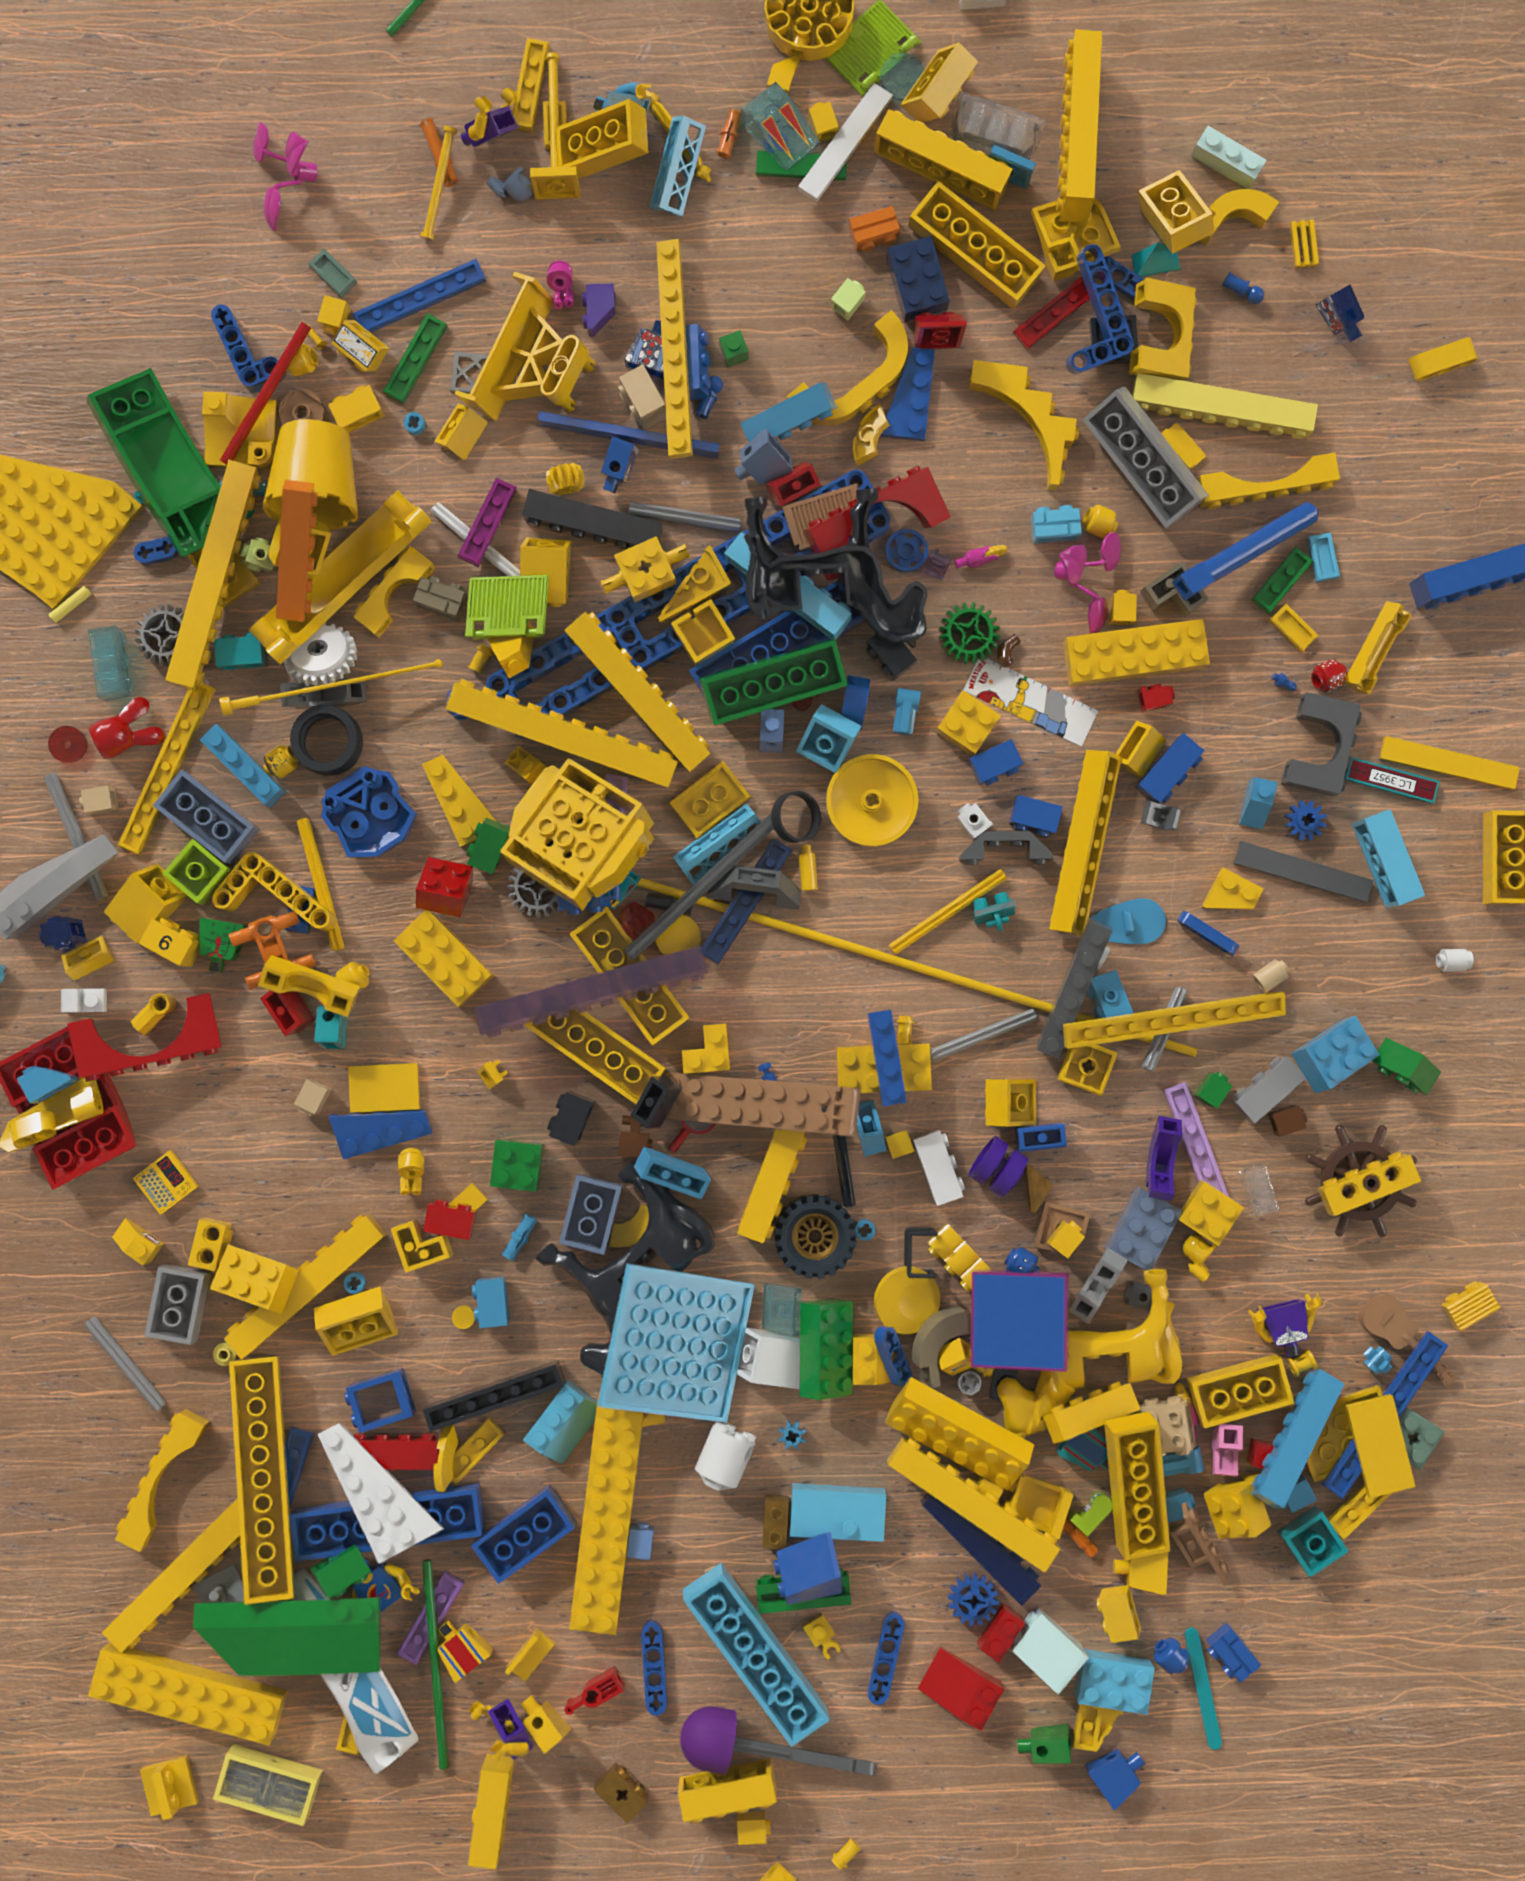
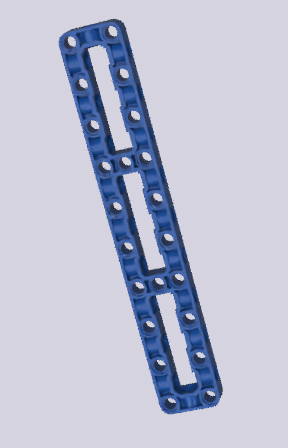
[486,470,891,739]

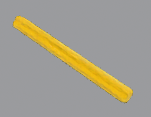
[297,818,344,951]
[889,869,1007,954]

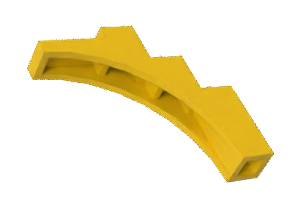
[969,360,1080,491]

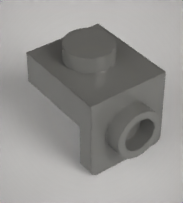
[1141,801,1181,831]

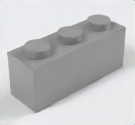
[1231,1056,1306,1124]

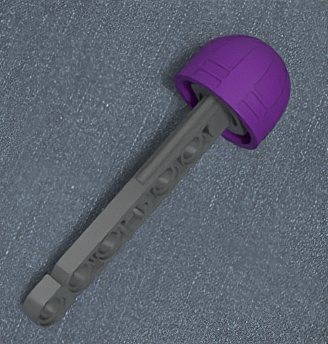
[680,1706,878,1776]

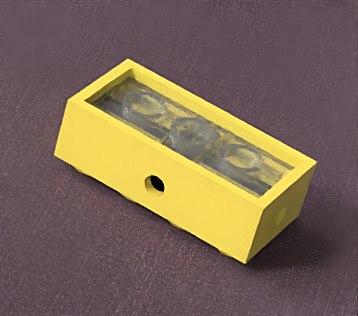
[213,1744,323,1826]

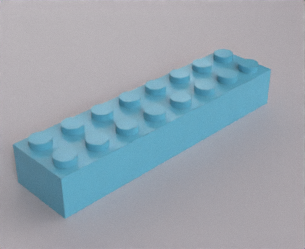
[683,1562,830,1747]

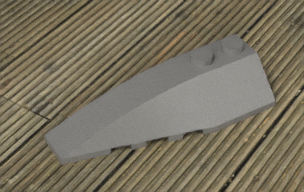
[0,835,120,940]

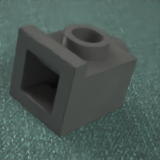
[1123,1280,1152,1311]

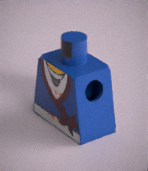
[601,436,639,494]

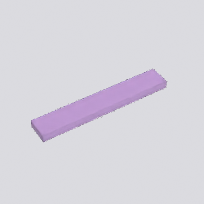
[1163,1082,1229,1197]

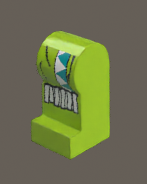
[1068,1491,1112,1537]

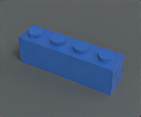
[867,1010,907,1107]

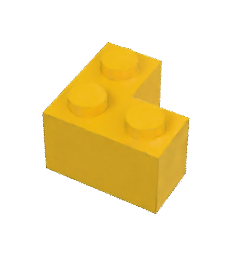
[682,1024,730,1074]
[391,1219,454,1273]

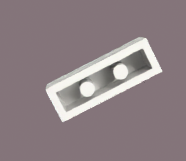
[912,1130,965,1206]

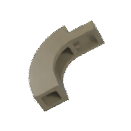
[912,1305,969,1388]

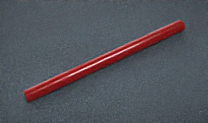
[220,322,311,465]

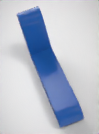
[1066,244,1134,374]

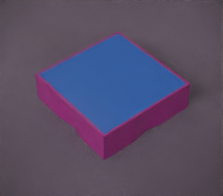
[971,1269,1069,1372]

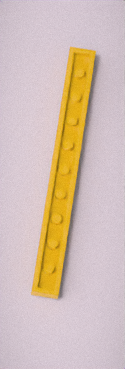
[656,239,693,459]
[1063,991,1286,1049]

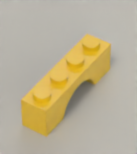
[354,546,436,638]
[258,955,360,1017]

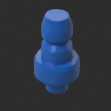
[1271,673,1297,691]

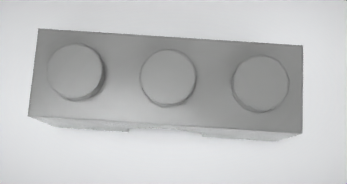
[1069,1247,1128,1324]

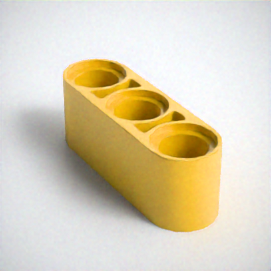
[1408,337,1478,382]

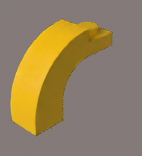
[1199,189,1279,245]

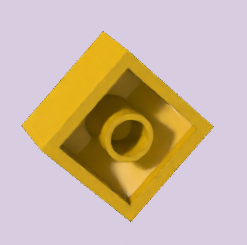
[985,1079,1036,1127]
[852,1333,899,1385]

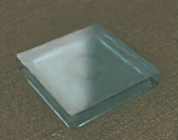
[762,1283,802,1336]

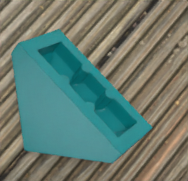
[1131,242,1180,277]

